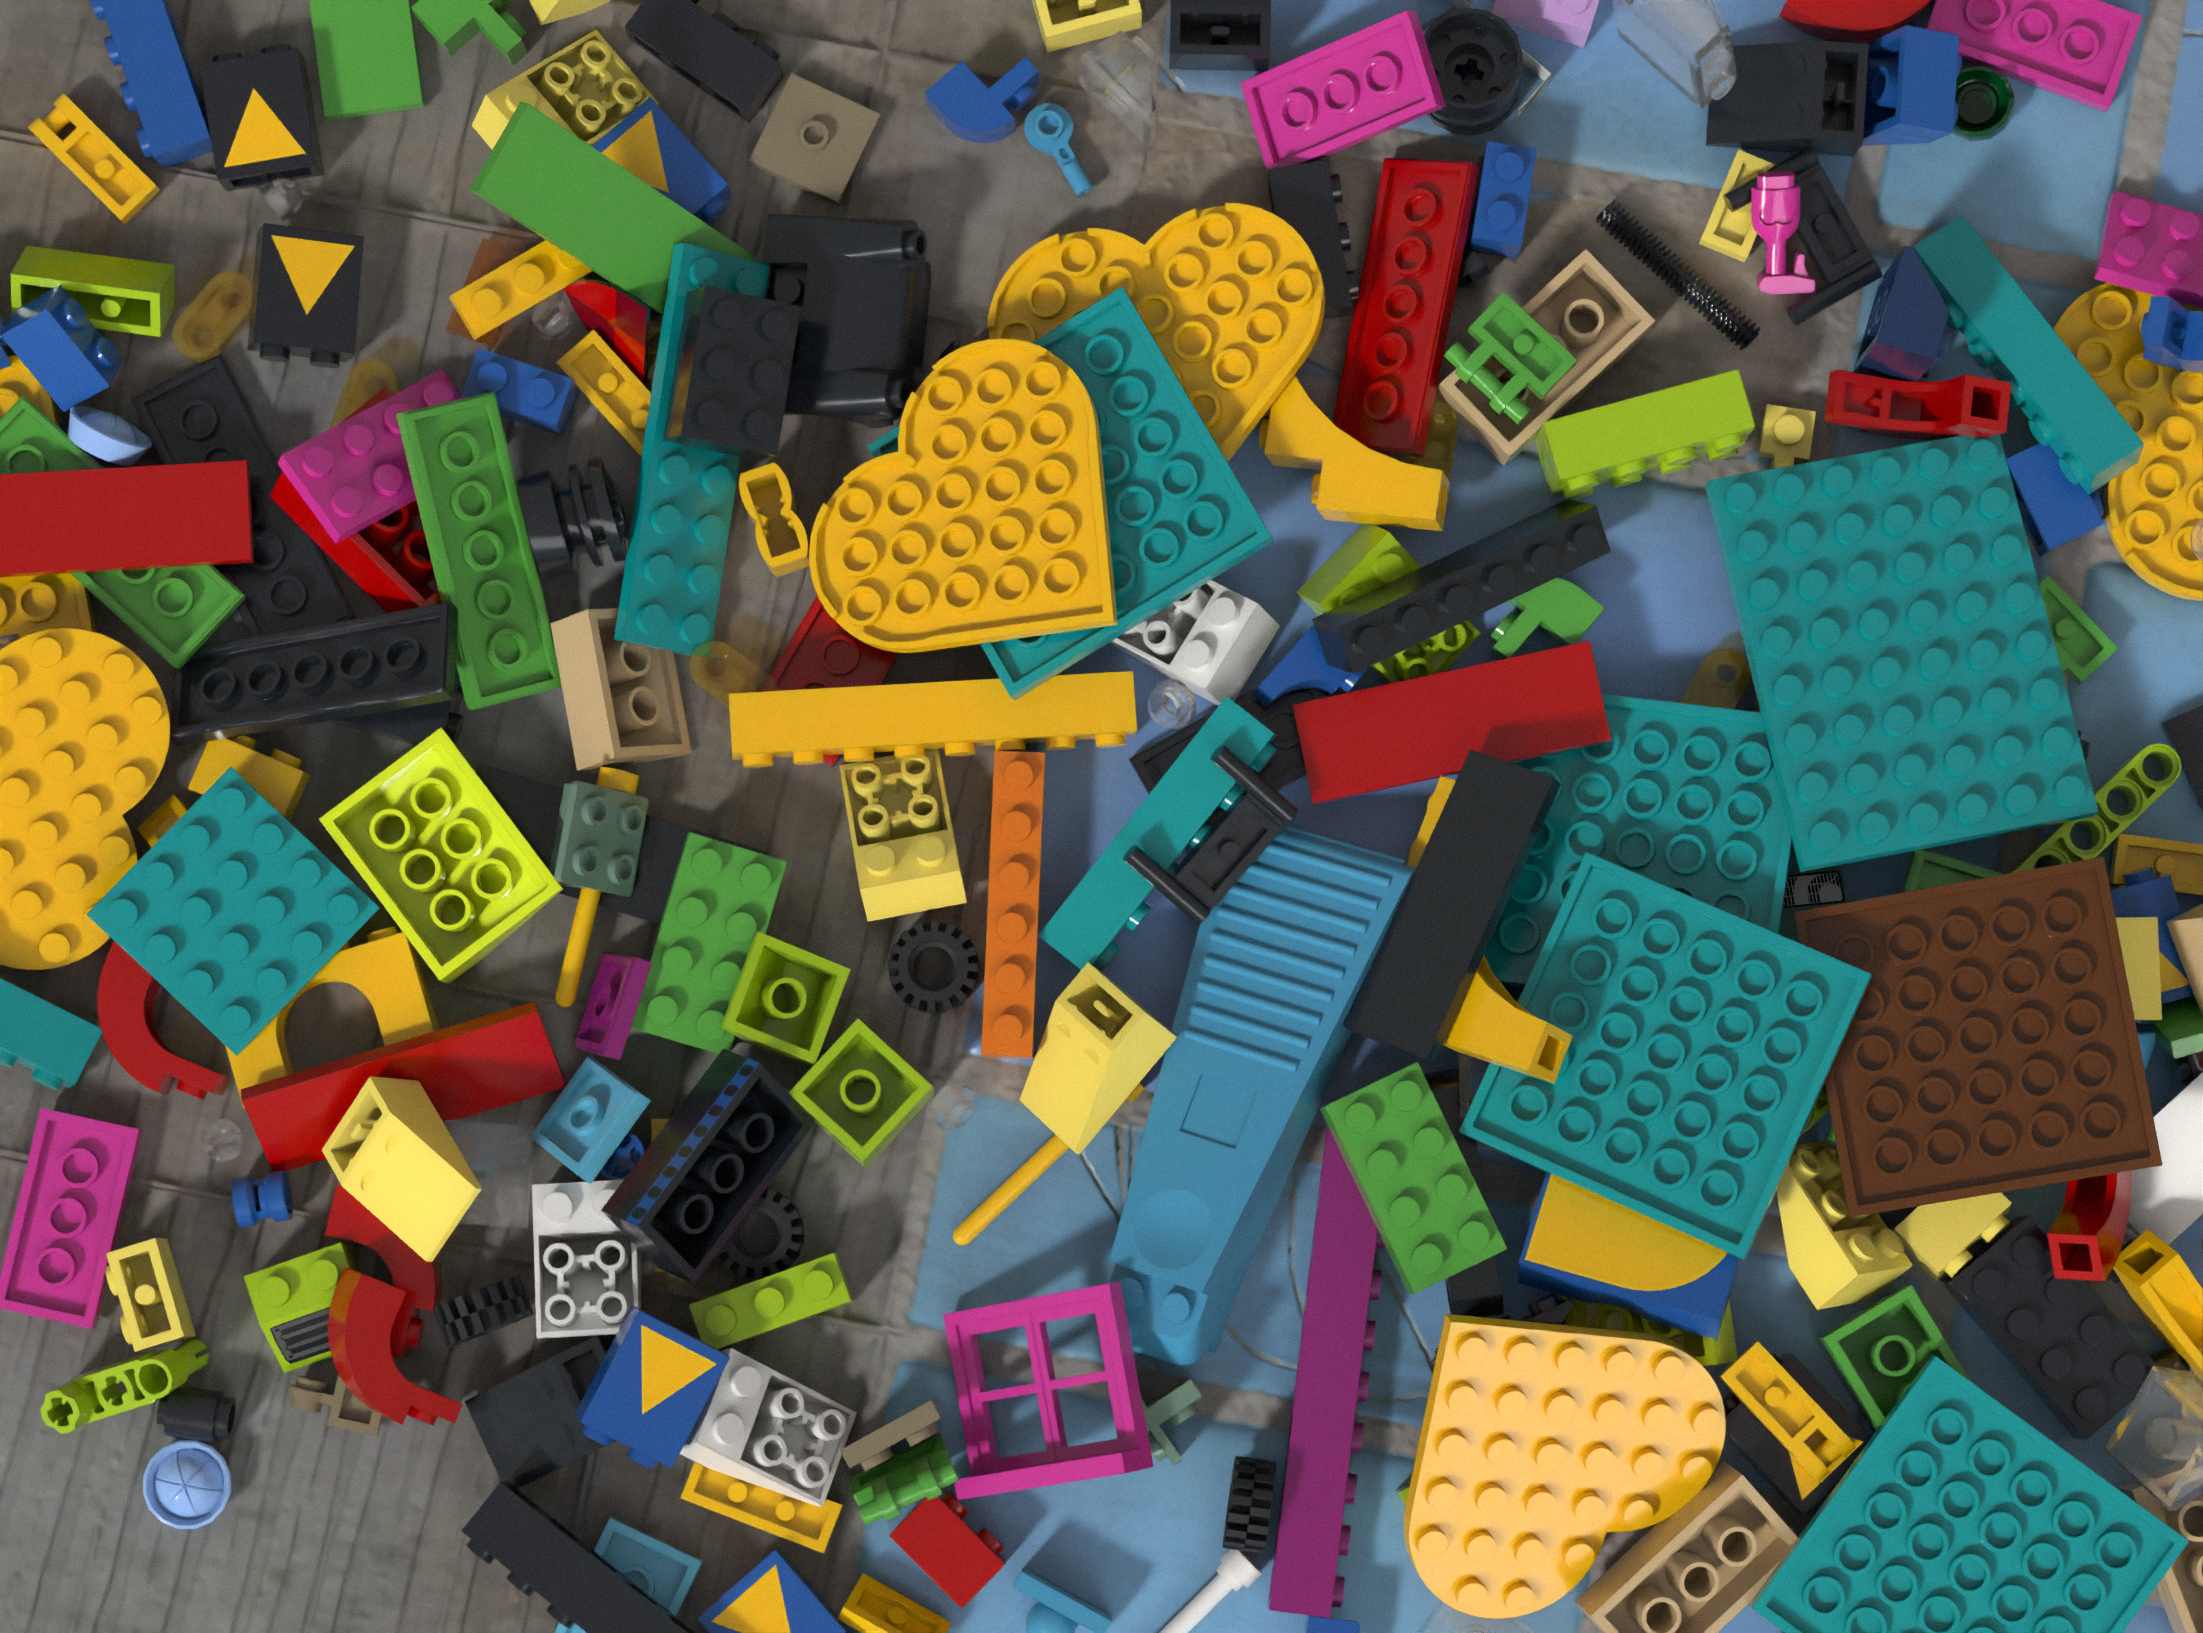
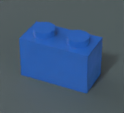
[1469,141,1537,259]
[0,285,122,412]
[462,348,580,437]
[2005,443,2104,557]

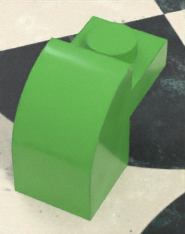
[411,0,528,66]
[1490,578,1605,660]

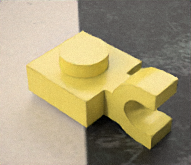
[1757,404,1816,469]

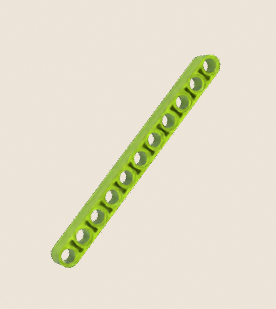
[1802,743,2182,1133]

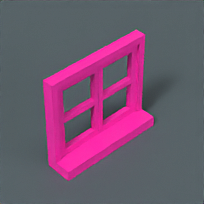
[943,1281,1154,1500]

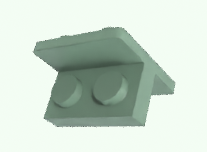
[549,781,648,897]
[1141,1378,1202,1465]

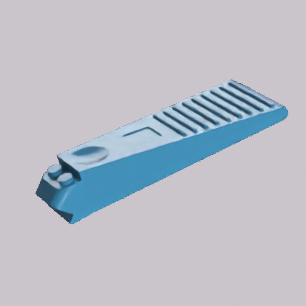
[1109,825,1416,1366]

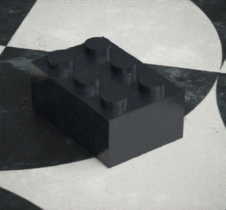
[663,285,801,461]

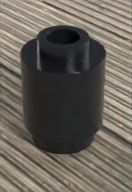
[157,1386,236,1442]

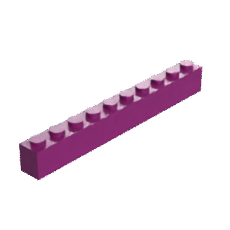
[1268,1098,1385,1618]

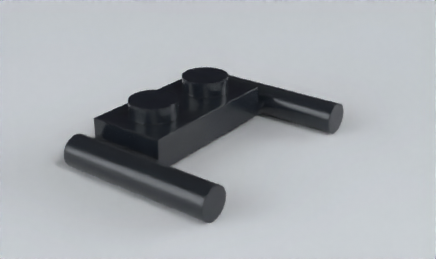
[1723,146,1883,326]
[1123,744,1298,925]

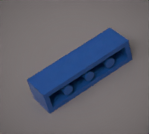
[90,0,213,169]

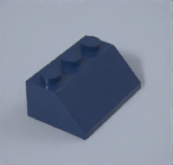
[1853,246,1953,382]

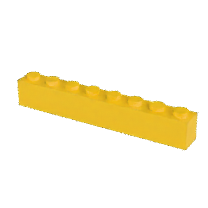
[728,671,1137,768]

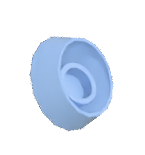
[68,405,152,466]
[143,1440,231,1529]

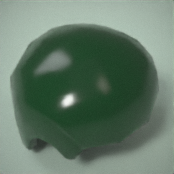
[1953,65,2015,141]

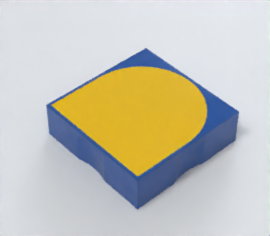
[1518,1172,1739,1340]

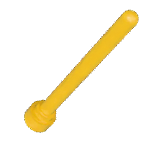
[555,767,640,1007]
[953,1083,1146,1246]

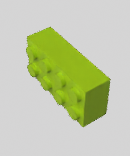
[1534,369,1755,501]

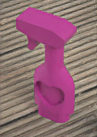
[1751,171,1815,295]

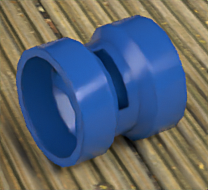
[600,1132,648,1180]
[231,1170,293,1228]

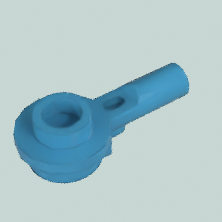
[1024,103,1094,197]

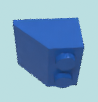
[1861,25,1962,146]

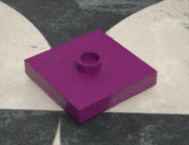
[573,952,652,1060]

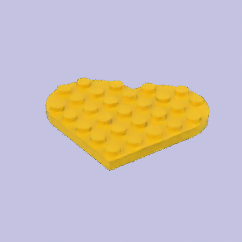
[987,203,1325,462]
[2053,283,2203,601]
[809,338,1118,653]
[0,627,170,970]
[1404,1314,1726,1619]

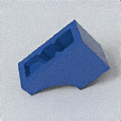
[1251,612,1367,708]

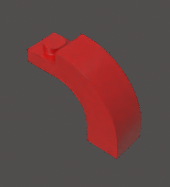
[1779,0,1933,43]
[1824,370,2011,440]
[97,941,230,1100]
[2047,1171,2132,1281]
[325,1185,442,1358]
[328,1267,463,1426]

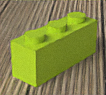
[10,245,175,337]
[689,1253,854,1350]

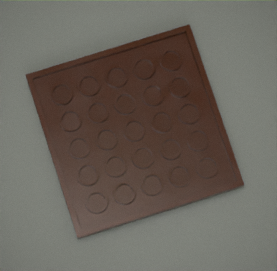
[1794,857,2162,1218]

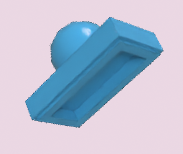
[1013,1568,1112,1633]

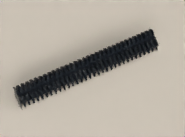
[1596,200,1760,350]

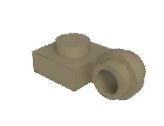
[287,1375,383,1436]

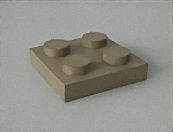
[840,1398,944,1472]

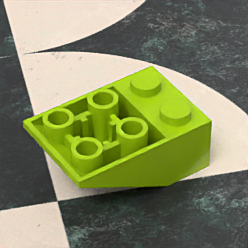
[1296,524,1481,684]

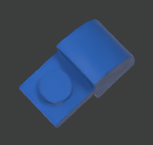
[925,57,1039,143]
[2141,296,2203,373]

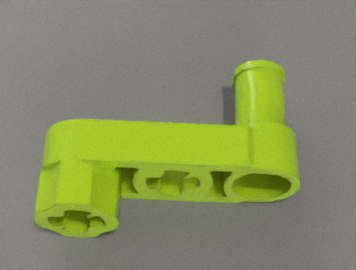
[40,1339,209,1434]

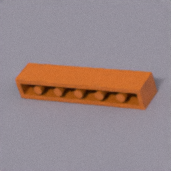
[981,751,1046,1060]

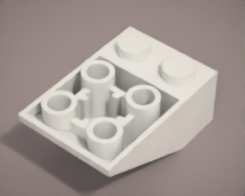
[1110,580,1280,706]
[532,1179,642,1339]
[680,1348,857,1507]

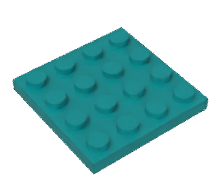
[86,767,380,1056]

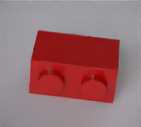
[889,1491,1006,1609]

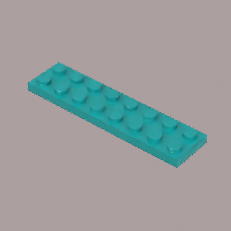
[614,243,769,658]

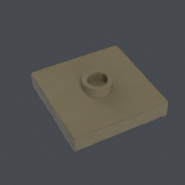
[749,73,881,206]

